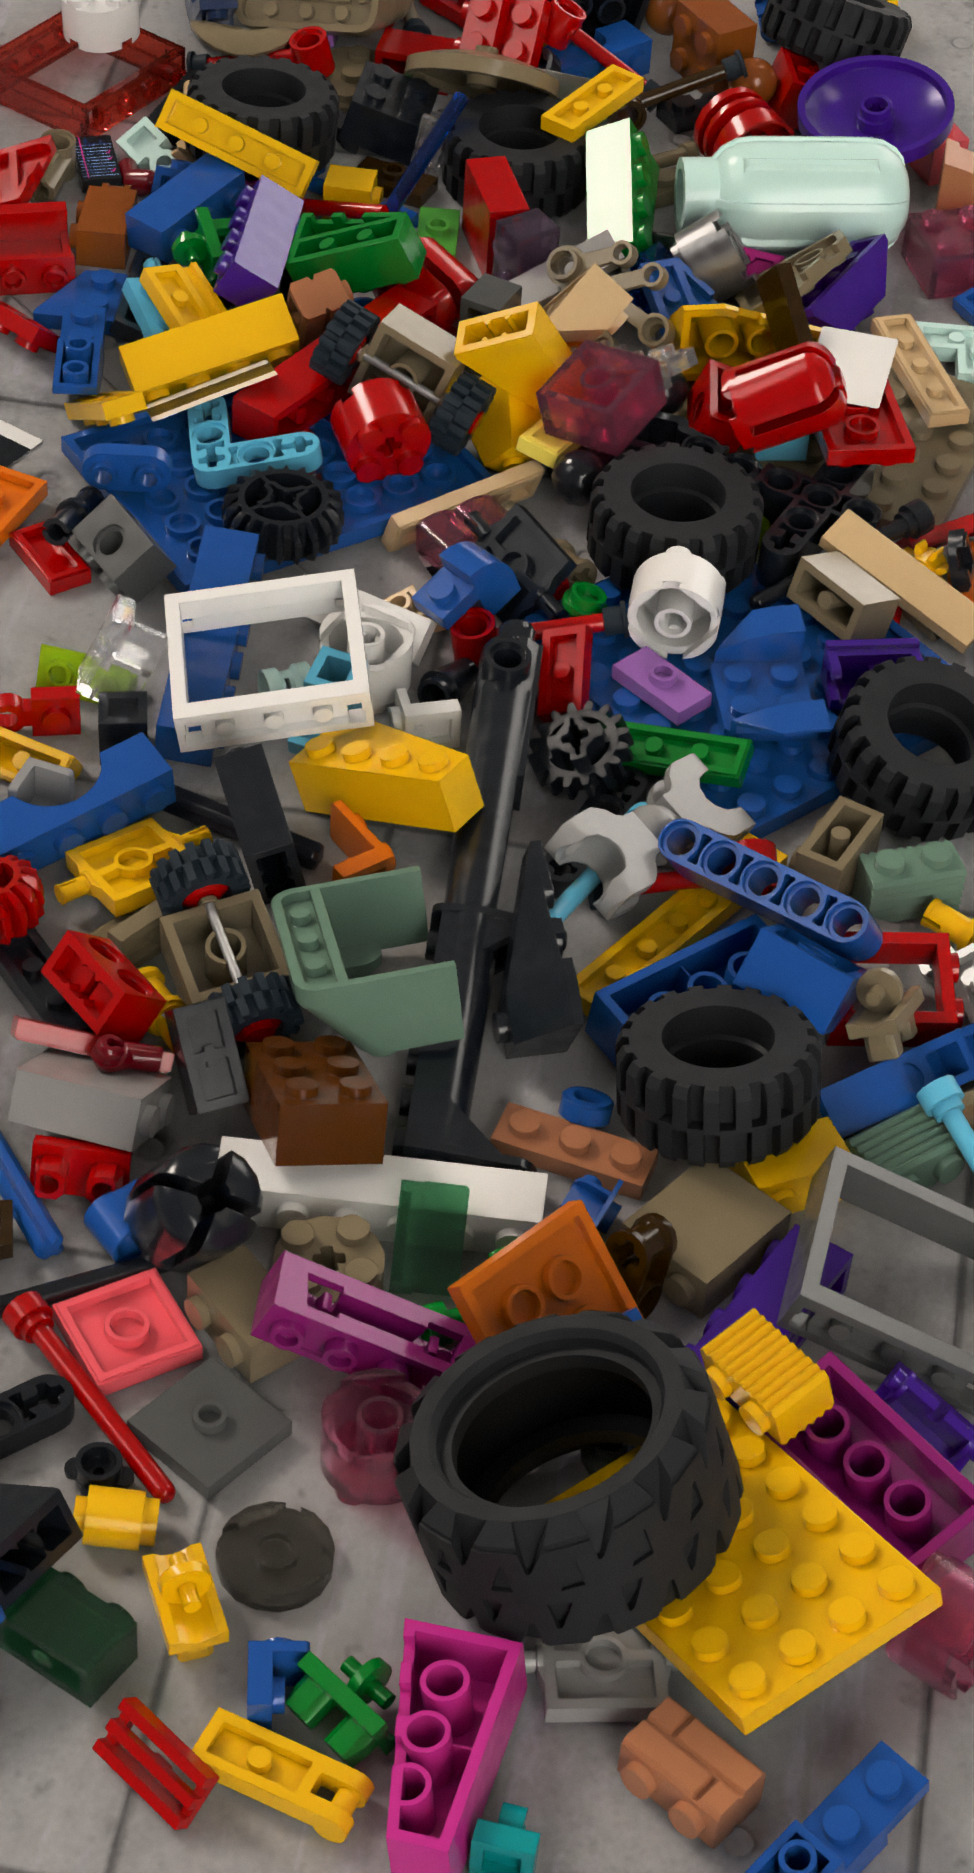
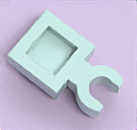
[116,116,175,171]

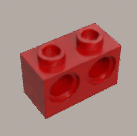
[40,930,167,1043]

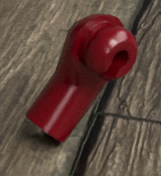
[91,1034,163,1073]

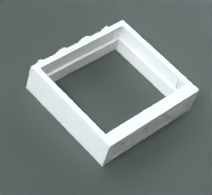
[164,568,375,753]

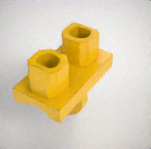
[142,1542,229,1662]

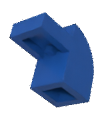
[411,541,521,630]

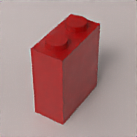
[462,156,530,280]

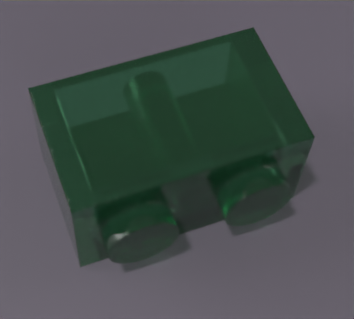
[0,1567,138,1708]

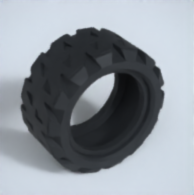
[393,1311,744,1646]

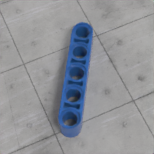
[658,818,883,961]

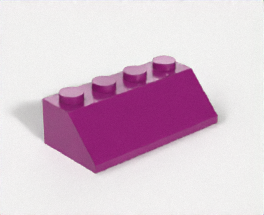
[764,1351,974,1577]

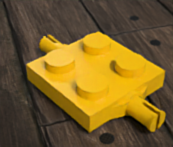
[54,817,213,918]

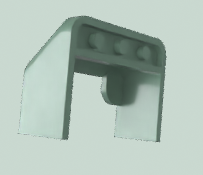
[271,866,465,1057]

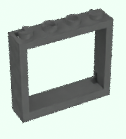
[776,1146,974,1415]

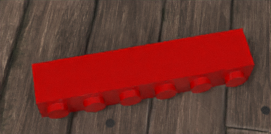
[231,284,437,440]

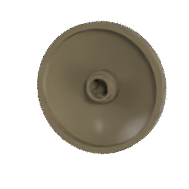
[404,45,560,100]

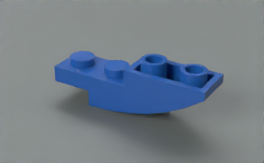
[52,304,106,395]
[820,1023,974,1138]
[744,1740,929,1873]

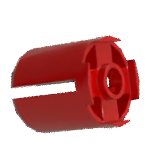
[372,236,478,337]
[721,341,847,454]

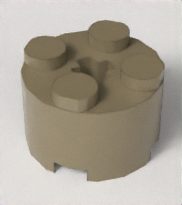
[273,1214,385,1304]

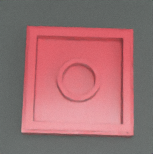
[52,1267,203,1396]

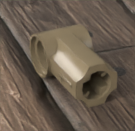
[30,129,76,203]

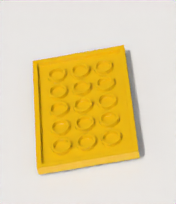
[545,1398,943,1736]

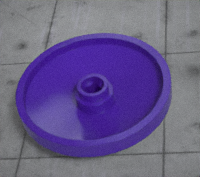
[797,55,955,164]

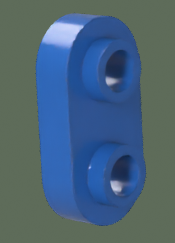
[82,443,173,492]

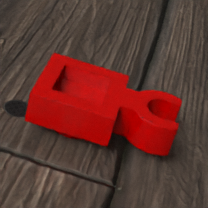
[0,686,81,736]

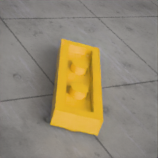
[541,64,644,143]
[64,391,147,427]

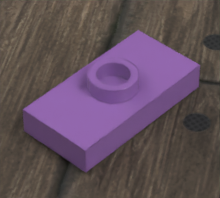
[611,646,712,726]

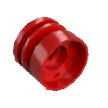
[693,87,795,157]

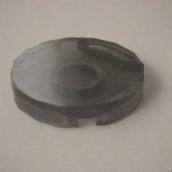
[215,1501,335,1613]

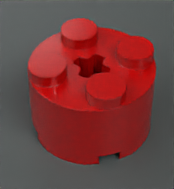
[330,378,431,483]

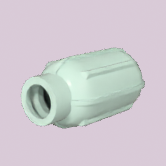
[674,136,910,257]

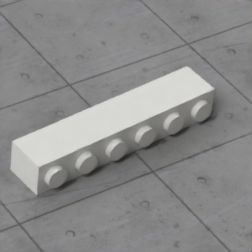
[218,1136,548,1253]

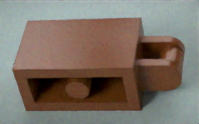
[69,183,138,270]

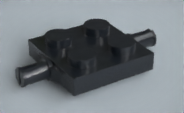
[464,502,578,623]

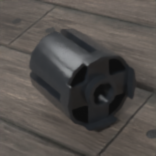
[124,1143,263,1273]

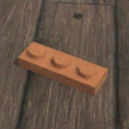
[490,1102,659,1201]

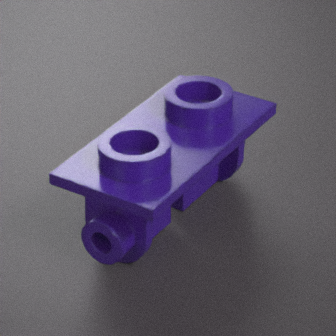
[875,1361,974,1472]

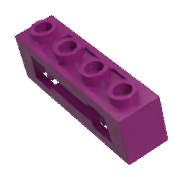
[250,1250,476,1401]

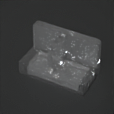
[76,594,168,702]

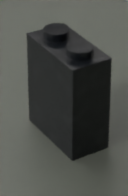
[213,743,306,905]

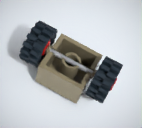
[309,299,497,457]
[149,838,304,1059]

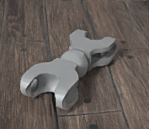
[544,753,756,921]

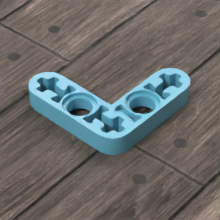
[187,396,323,489]

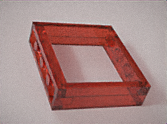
[0,11,186,137]

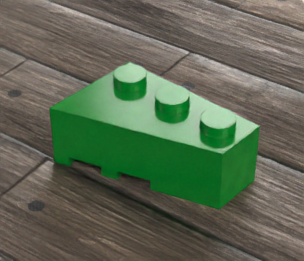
[285,212,427,293]

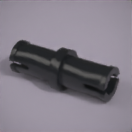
[42,486,104,546]

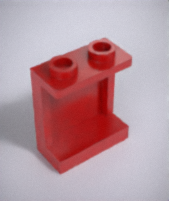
[0,201,76,296]

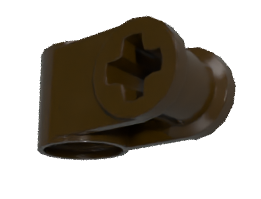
[605,1213,678,1319]

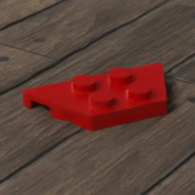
[0,135,57,205]

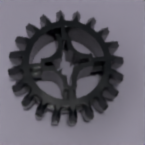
[222,465,345,566]

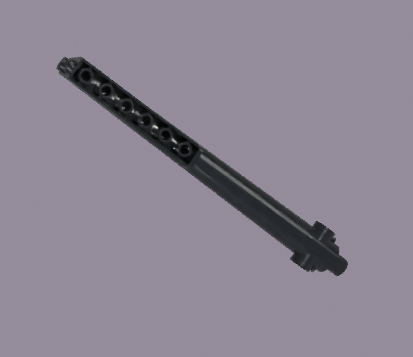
[392,619,568,1172]

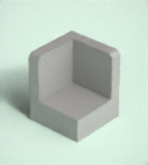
[8,757,75,806]

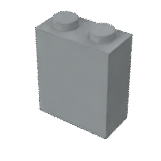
[7,1047,176,1152]

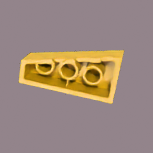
[118,293,299,405]
[288,721,484,832]

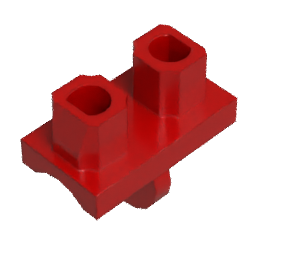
[30,1134,133,1204]

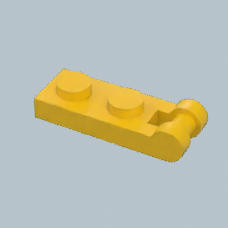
[192,1707,375,1843]

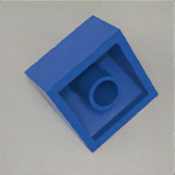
[732,923,867,1035]

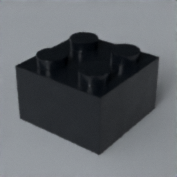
[338,61,440,167]

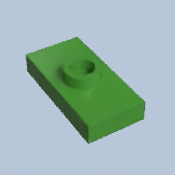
[417,207,460,258]

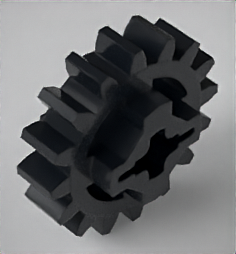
[528,701,634,800]

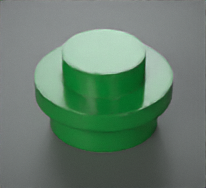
[562,581,607,617]

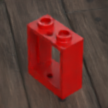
[825,931,964,1047]

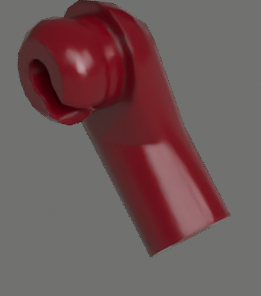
[118,158,155,196]

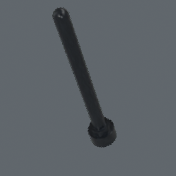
[749,499,935,610]

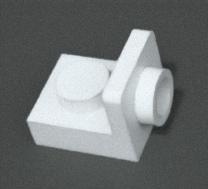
[387,688,462,748]

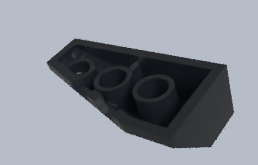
[492,840,585,1059]

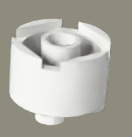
[61,0,140,53]
[627,546,726,659]
[318,604,413,715]

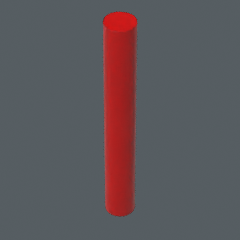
[301,198,389,219]

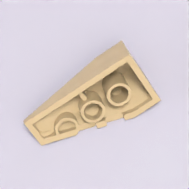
[543,263,634,342]

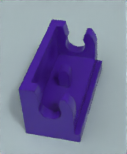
[820,638,923,710]

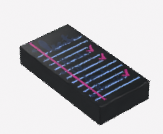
[75,135,122,193]

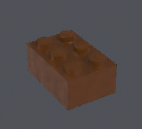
[242,1035,388,1166]

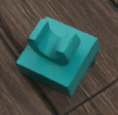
[468,1802,541,1873]

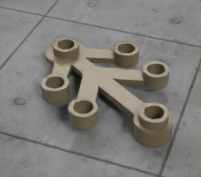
[546,240,676,361]

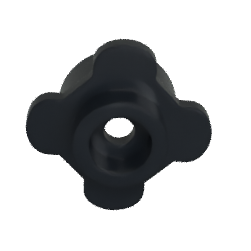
[64,1442,134,1496]

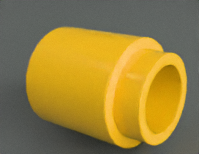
[73,1484,160,1551]

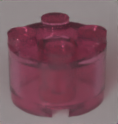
[319,1368,425,1506]
[885,1551,974,1701]

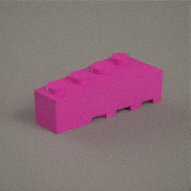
[386,1618,527,1873]

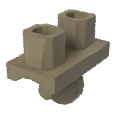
[845,967,924,1062]

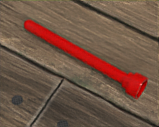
[2,1291,176,1504]

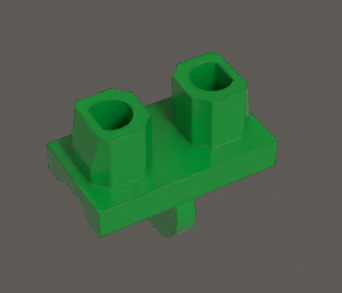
[171,207,231,289]
[285,1651,396,1768]

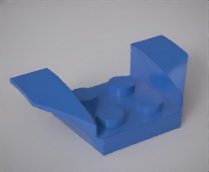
[708,604,832,741]

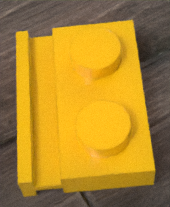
[139,262,227,329]

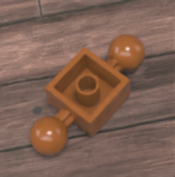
[645,0,777,102]

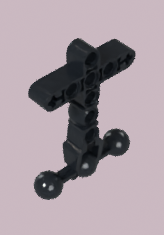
[551,362,882,587]

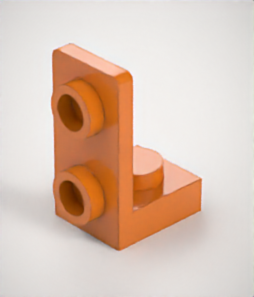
[330,800,396,881]

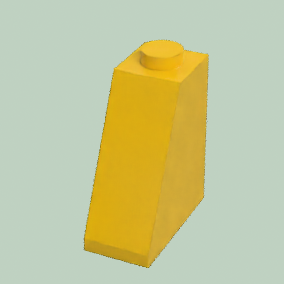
[454,301,584,412]
[471,376,544,472]

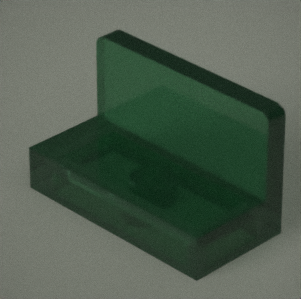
[389,1178,470,1297]

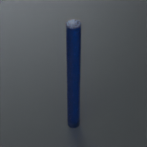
[384,92,469,212]

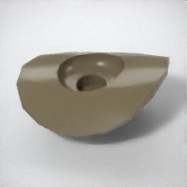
[190,19,297,57]

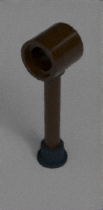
[607,50,748,131]

